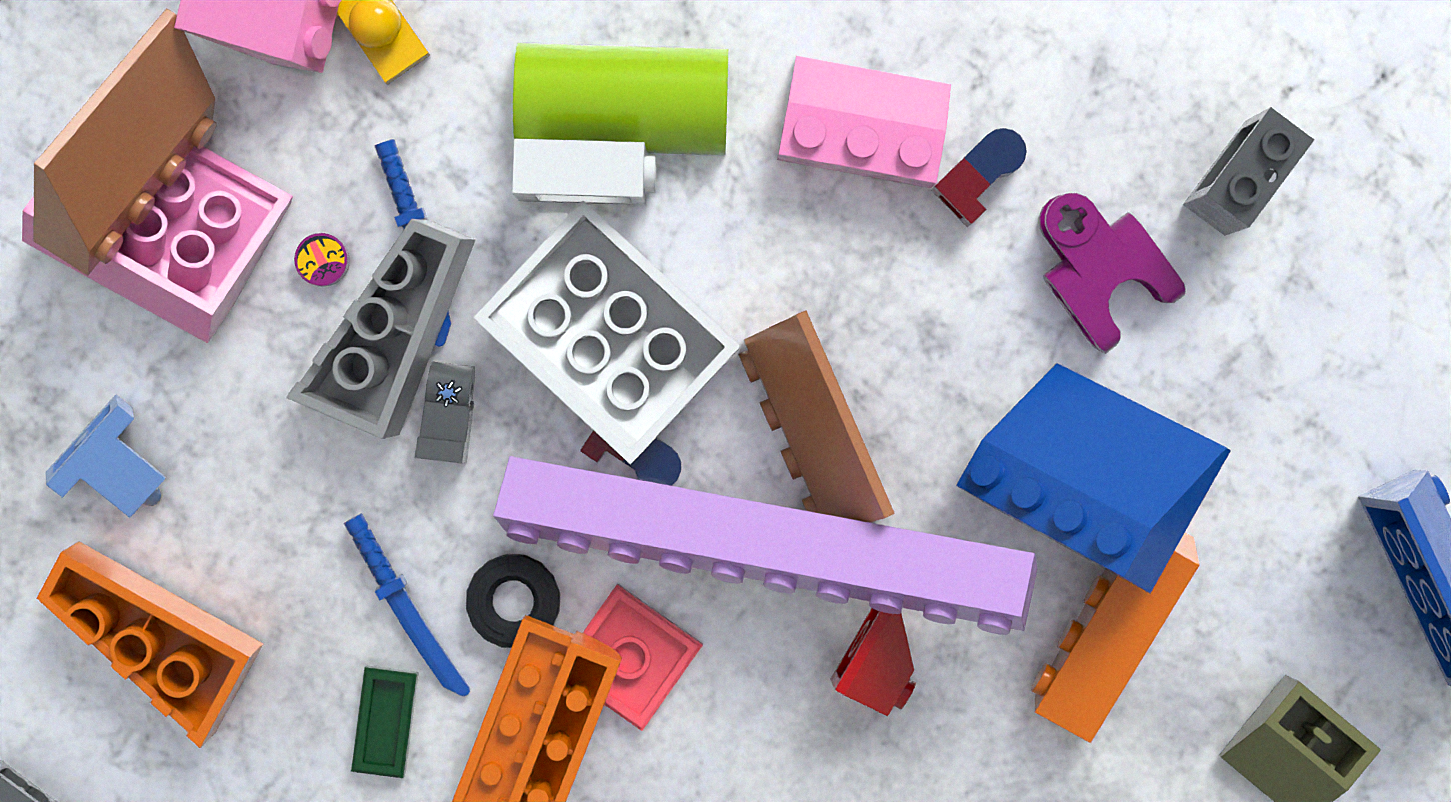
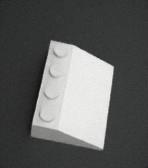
[473,200,741,464]

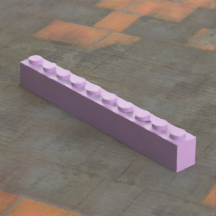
[493,456,1038,635]

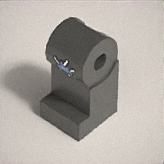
[414,361,475,463]

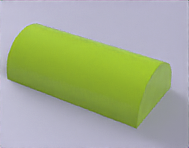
[513,43,729,155]

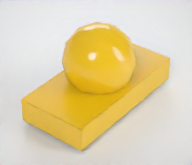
[337,0,430,85]

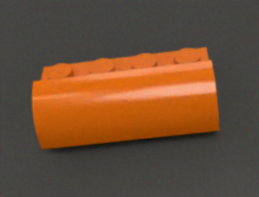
[452,615,622,802]

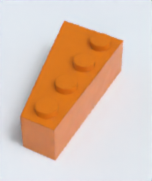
[1031,532,1200,743]
[37,541,263,748]

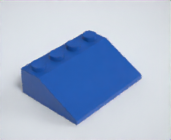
[956,363,1231,593]
[1358,469,1451,686]

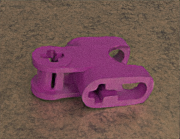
[1039,193,1186,354]

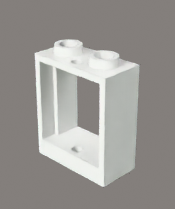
[512,139,657,205]

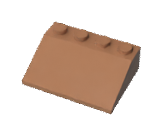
[33,8,217,276]
[738,310,895,523]

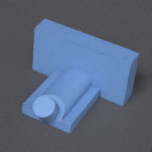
[46,394,165,518]

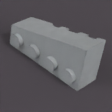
[286,219,476,439]

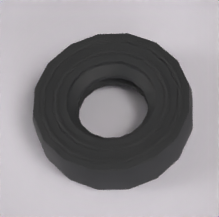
[466,554,560,648]

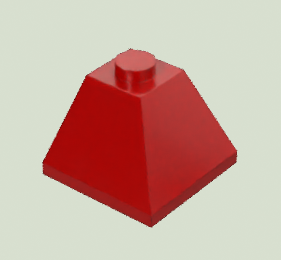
[830,608,916,716]

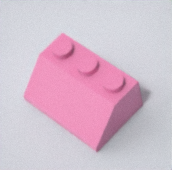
[777,56,951,188]

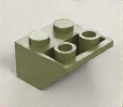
[1219,675,1381,802]

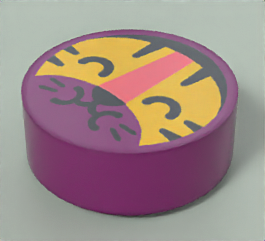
[294,233,350,286]

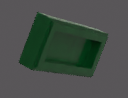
[351,665,419,778]

